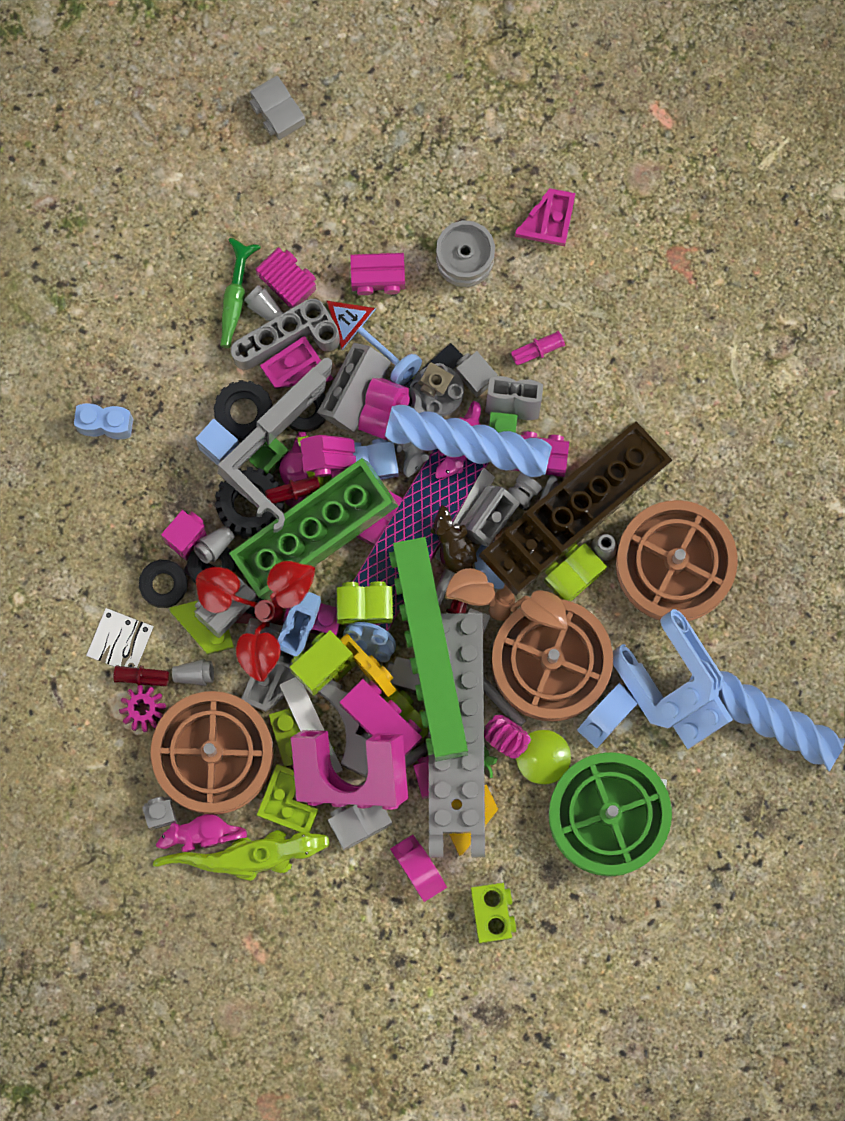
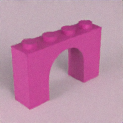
[291,730,408,810]

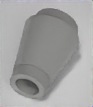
[244,285,283,321]
[194,526,235,564]
[591,534,618,561]
[172,659,214,686]

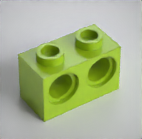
[471,883,517,944]

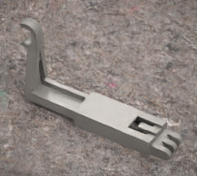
[218,358,332,533]

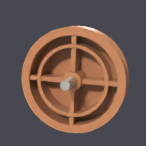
[616,500,738,621]
[491,599,613,722]
[151,691,274,815]

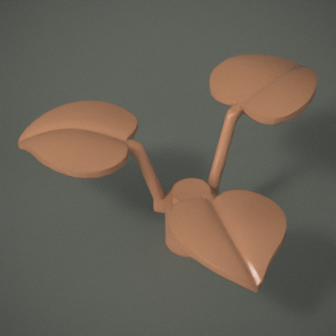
[445,527,567,630]

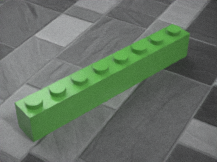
[389,537,468,762]

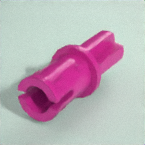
[511,331,565,365]

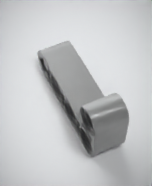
[231,299,340,370]

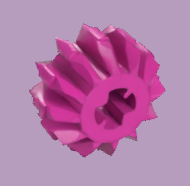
[119,685,166,732]
[484,715,531,759]

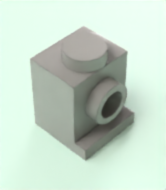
[142,796,178,831]

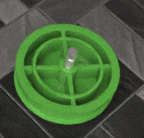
[549,752,672,876]

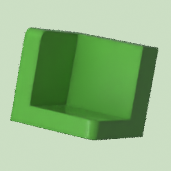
[249,438,289,475]

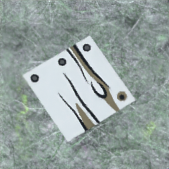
[86,608,154,668]

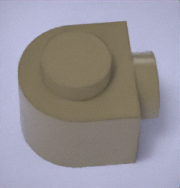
[418,362,454,398]

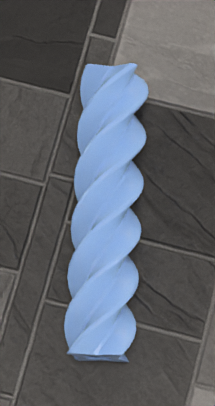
[385,405,552,477]
[688,671,845,772]

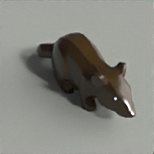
[430,505,477,574]

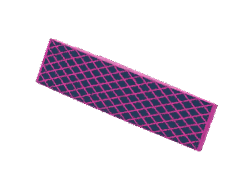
[353,449,489,632]

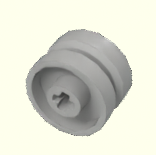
[436,220,495,287]

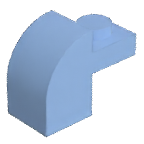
[577,683,638,748]

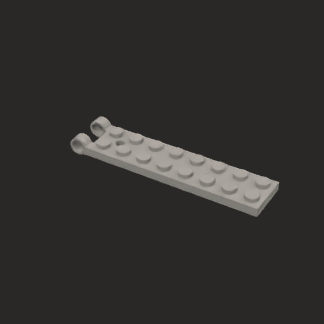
[428,613,485,858]

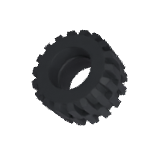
[215,467,285,539]

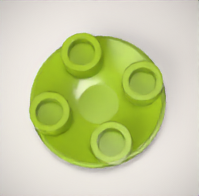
[516,730,571,785]

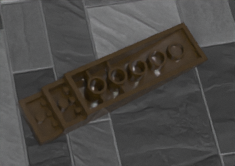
[479,421,672,596]

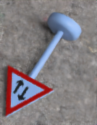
[327,300,422,386]

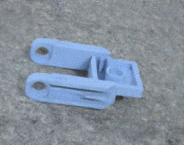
[613,609,733,749]

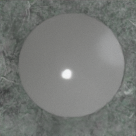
[410,363,464,417]

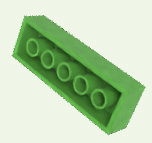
[229,458,399,600]

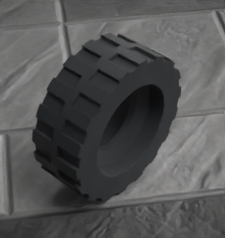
[213,380,273,442]

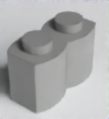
[249,75,306,140]
[485,376,543,420]
[328,805,392,851]

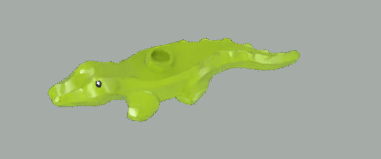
[153,830,330,881]

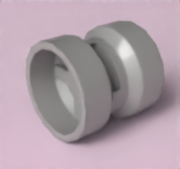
[507,473,542,510]

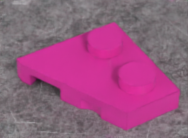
[515,188,576,246]
[260,336,333,389]

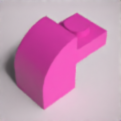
[390,834,447,902]

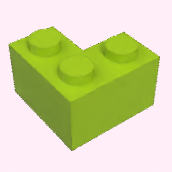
[290,630,356,696]

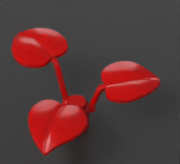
[196,561,315,682]

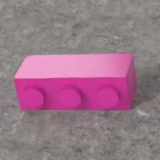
[339,679,422,756]

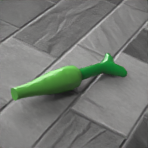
[220,238,261,348]

